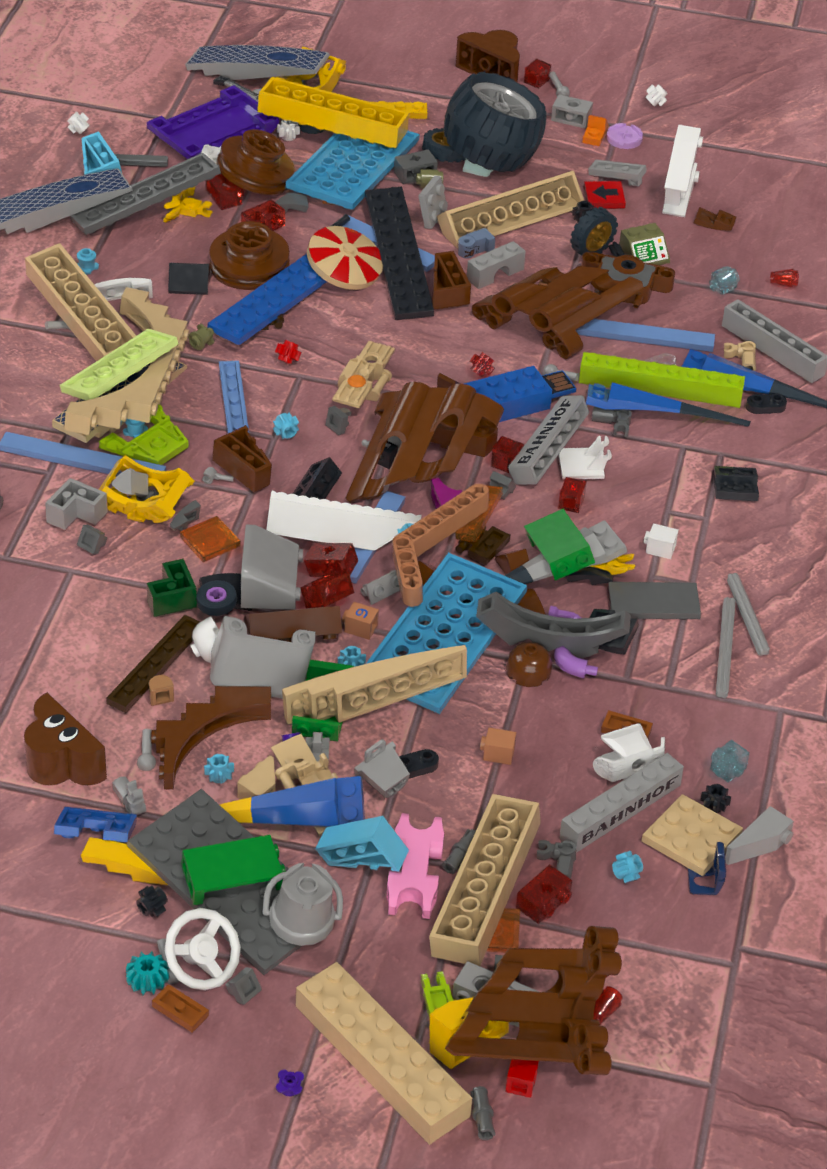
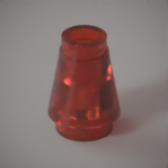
[770,268,799,288]
[593,986,623,1025]

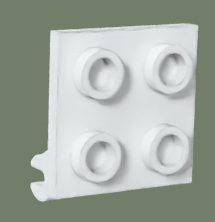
[558,436,612,479]

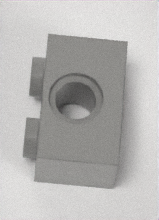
[551,94,593,129]

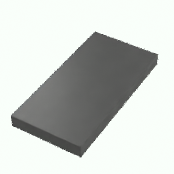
[608,582,701,619]

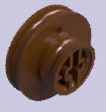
[216,129,295,195]
[209,221,290,290]

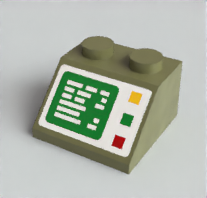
[619,223,670,265]

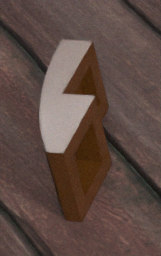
[693,207,736,231]

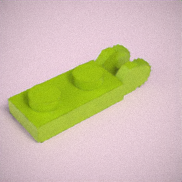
[421,971,453,1019]

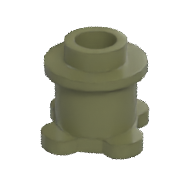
[188,323,214,350]

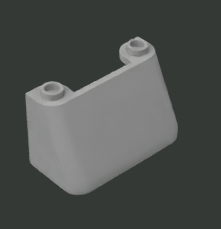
[241,524,303,610]
[210,616,315,699]

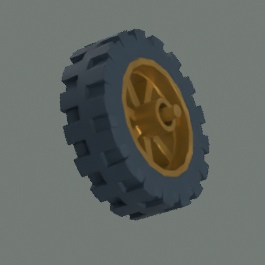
[422,128,466,163]
[570,207,618,256]

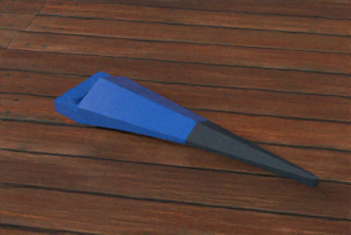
[682,349,827,408]
[586,382,751,427]

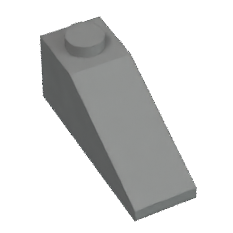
[725,806,794,865]

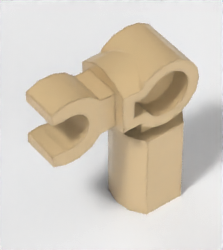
[724,341,756,371]

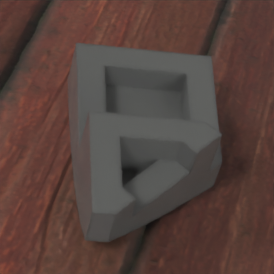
[271,193,309,214]
[170,500,201,533]

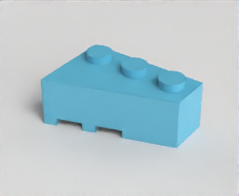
[82,131,122,175]
[315,816,409,872]

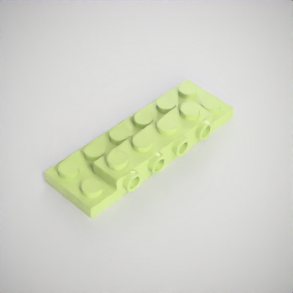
[60,329,178,400]

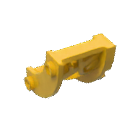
[276,46,346,92]
[98,455,195,523]

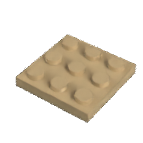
[642,794,743,876]

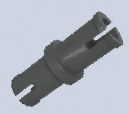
[442,829,476,874]
[471,1086,495,1140]

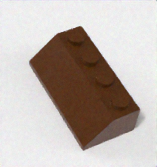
[245,606,342,642]

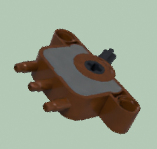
[581,242,675,308]

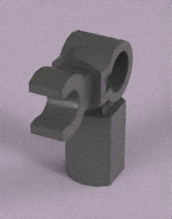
[592,406,632,437]
[537,840,576,885]

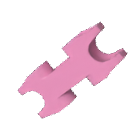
[387,813,444,919]

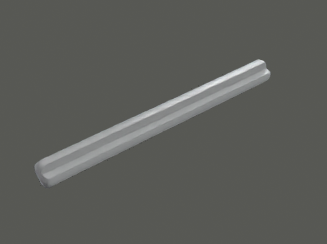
[716,597,735,698]

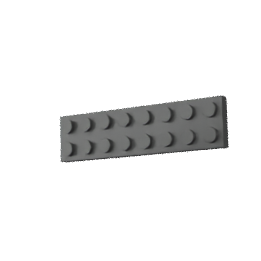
[70,153,221,235]

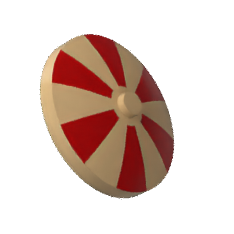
[307,226,383,290]

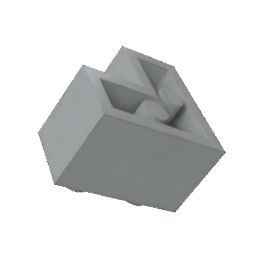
[45,478,108,530]

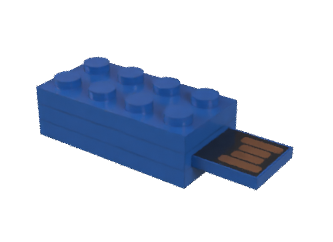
[464,366,577,422]

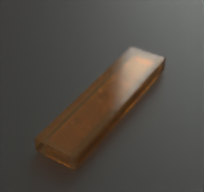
[455,485,503,542]

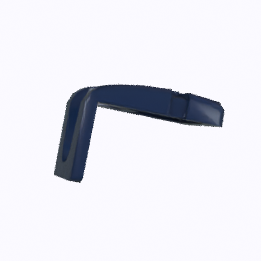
[688,842,726,895]

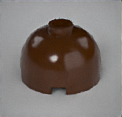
[506,642,552,687]

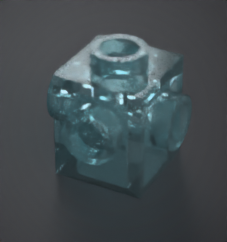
[710,740,750,783]

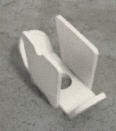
[593,724,665,782]

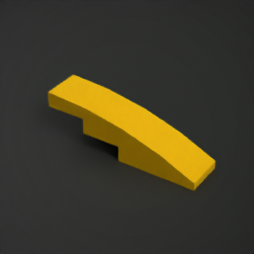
[81,837,168,885]

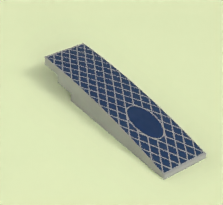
[185,45,330,80]
[0,168,133,234]

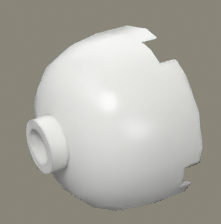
[190,616,219,663]

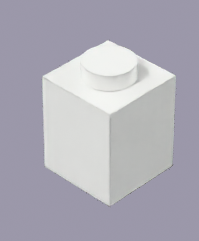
[644,523,679,559]

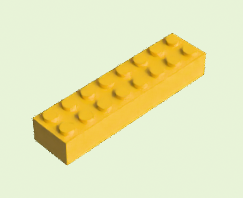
[257,77,410,148]

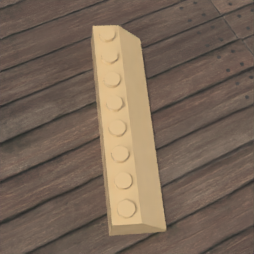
[437,170,584,248]

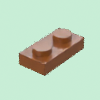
[601,710,653,739]
[152,984,209,1033]

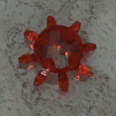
[469,352,495,377]

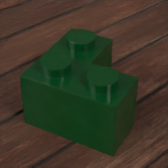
[147,558,197,617]

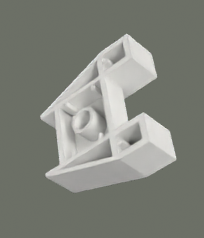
[662,125,703,217]

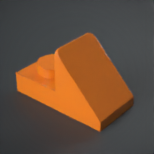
[582,115,609,147]

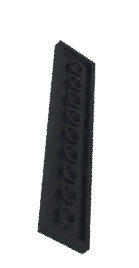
[365,186,434,320]

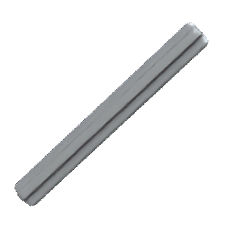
[727,573,770,656]

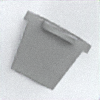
[354,739,410,798]

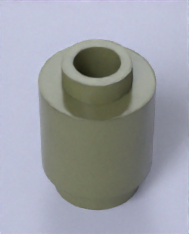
[416,169,443,188]

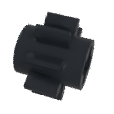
[572,201,594,223]
[700,784,731,813]
[136,885,168,917]

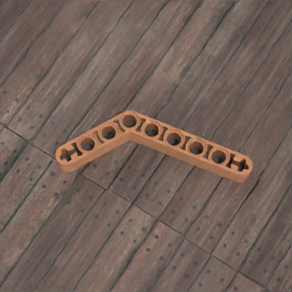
[392,484,489,607]

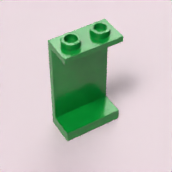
[524,509,595,581]
[292,659,354,742]
[181,835,286,906]

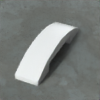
[94,278,153,301]

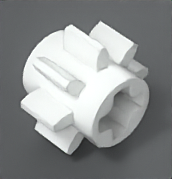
[646,84,668,106]
[67,112,89,134]
[277,120,300,141]

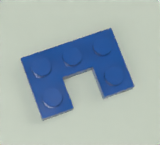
[54,807,137,843]

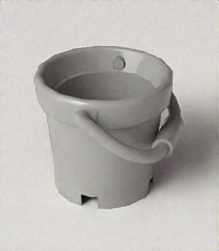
[262,863,343,946]

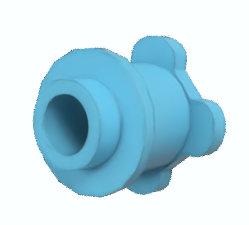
[77,248,99,275]
[123,419,148,439]

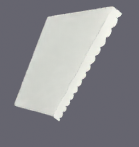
[267,491,422,551]

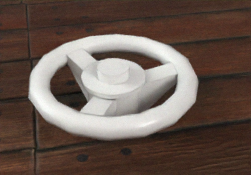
[165,908,241,990]

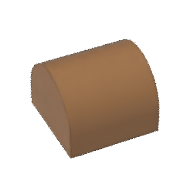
[149,675,174,706]

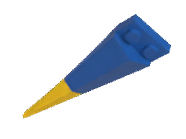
[219,776,365,827]

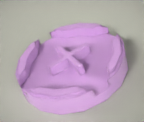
[607,123,643,149]

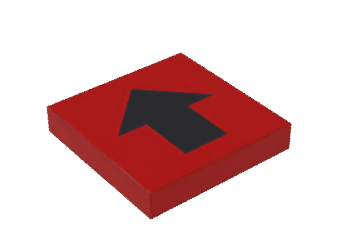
[584,181,626,209]

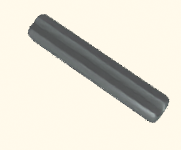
[115,154,168,167]

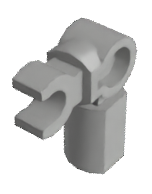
[112,776,146,815]

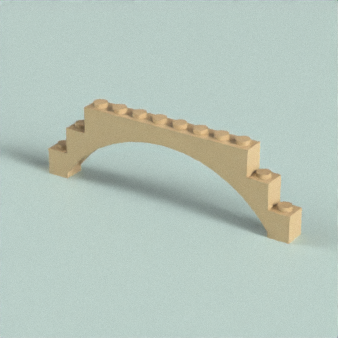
[64,287,190,435]

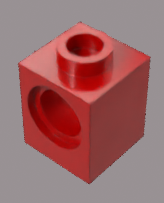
[505,1059,539,1098]

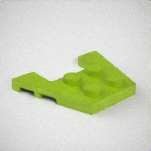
[99,405,189,465]

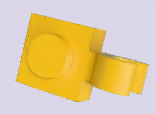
[179,197,213,217]

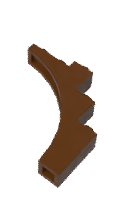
[151,686,271,790]

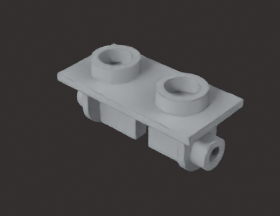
[360,570,400,605]

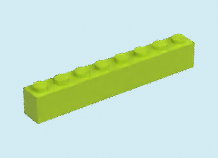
[579,352,745,408]

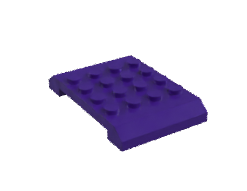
[147,85,279,159]

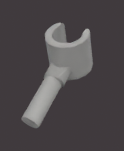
[202,467,234,484]

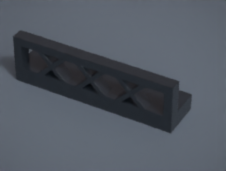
[292,457,342,500]

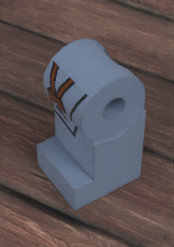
[458,228,495,258]

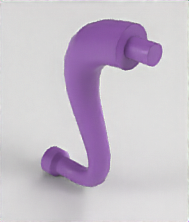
[549,606,598,679]

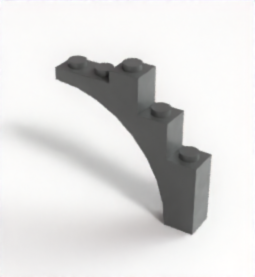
[476,592,631,659]

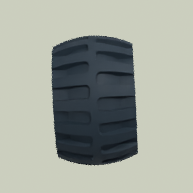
[444,72,547,172]

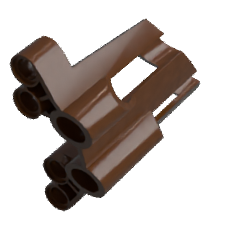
[472,266,643,359]
[345,382,504,503]
[445,926,622,1075]

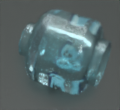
[709,266,740,295]

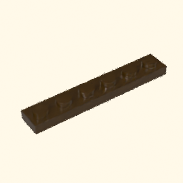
[106,615,201,713]

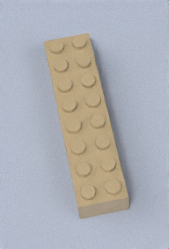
[25,243,136,361]
[429,794,540,966]
[296,962,472,1145]

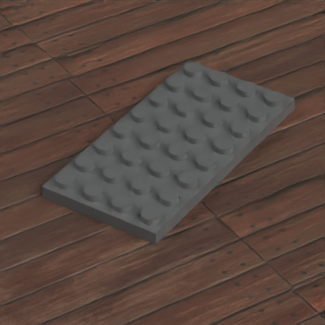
[127,788,302,975]

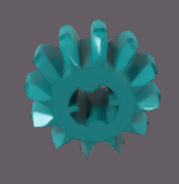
[126,951,169,995]

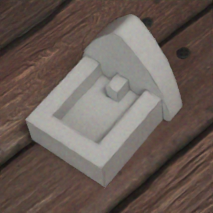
[112,468,148,497]

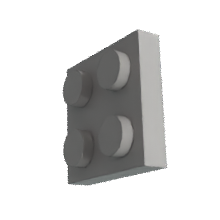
[418,176,448,229]

